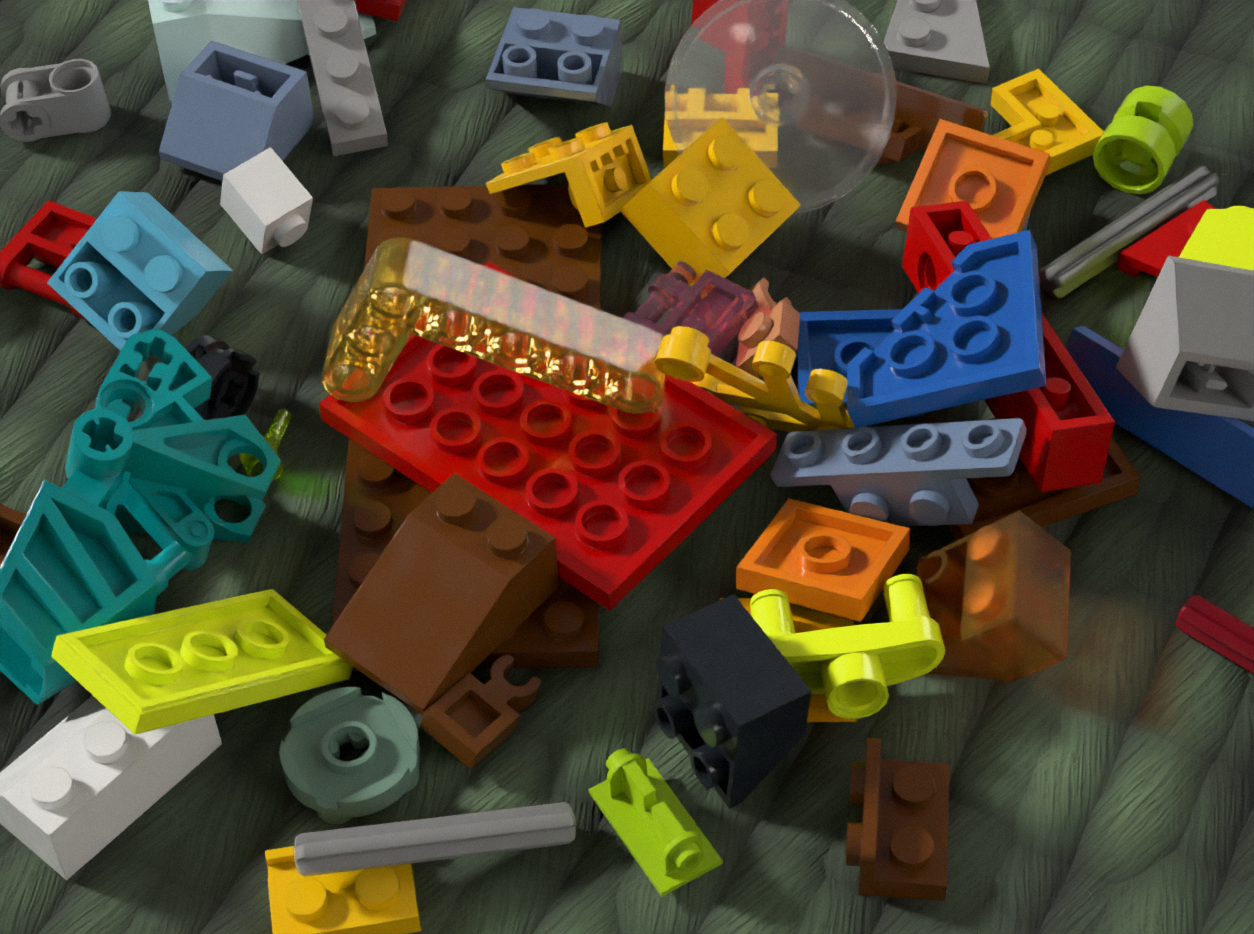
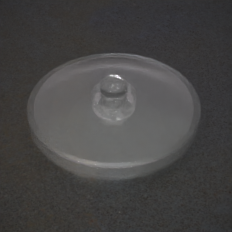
[665,0,897,214]

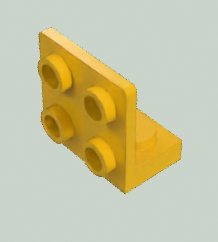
[486,122,652,227]

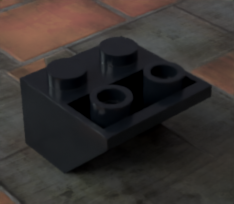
[653,594,811,809]

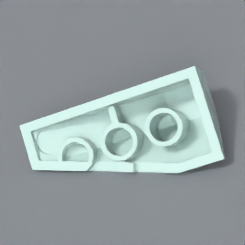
[148,0,376,106]

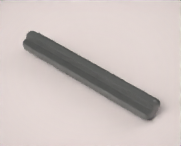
[1039,166,1220,299]

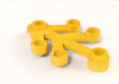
[654,326,866,432]

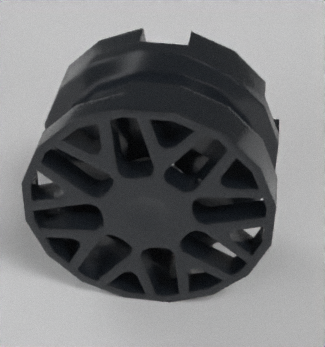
[185,335,260,420]

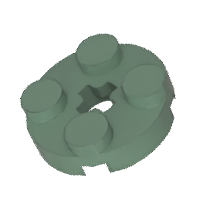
[279,687,421,824]

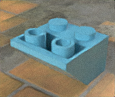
[47,191,233,351]

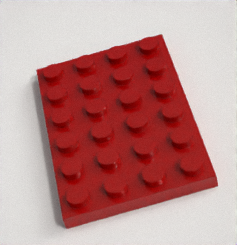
[319,261,777,611]

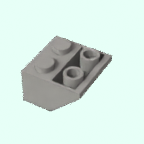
[1116,256,1254,421]

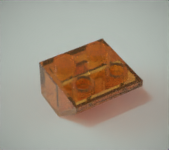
[917,511,1071,682]

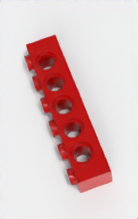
[902,201,1115,492]

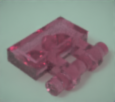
[615,261,759,360]

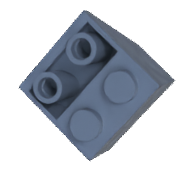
[486,7,623,107]
[159,40,315,181]

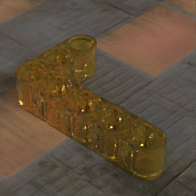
[321,237,666,413]

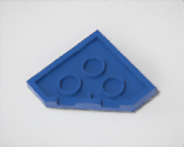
[847,230,1047,428]

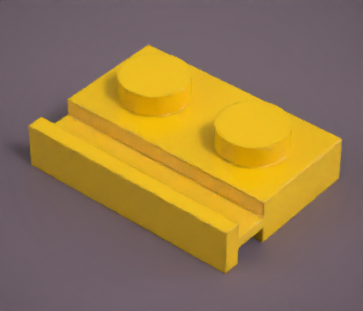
[265,846,421,934]

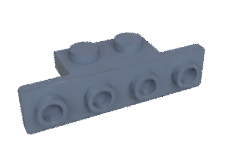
[770,418,1027,526]

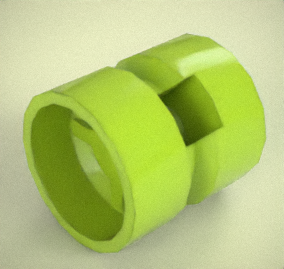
[1093,86,1194,195]

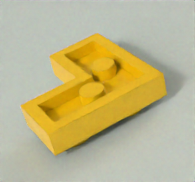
[991,68,1104,175]

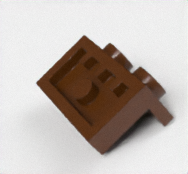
[845,738,950,901]

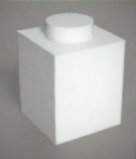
[220,147,313,255]

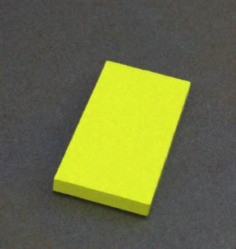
[51,589,353,735]

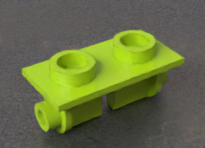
[589,748,723,897]

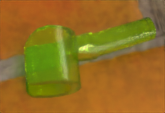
[239,409,292,479]

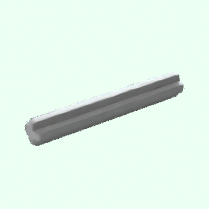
[294,802,576,877]

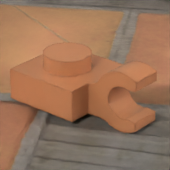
[736,278,801,378]

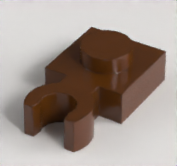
[420,654,541,769]

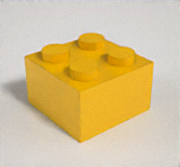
[620,117,801,298]

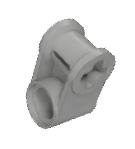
[0,59,112,142]

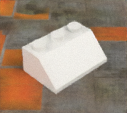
[0,695,222,880]

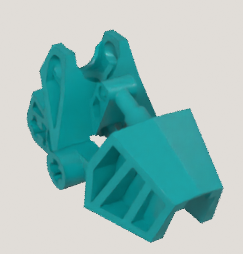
[0,329,281,705]

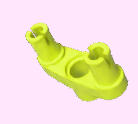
[750,574,946,719]

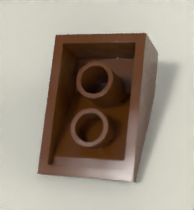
[324,473,559,715]

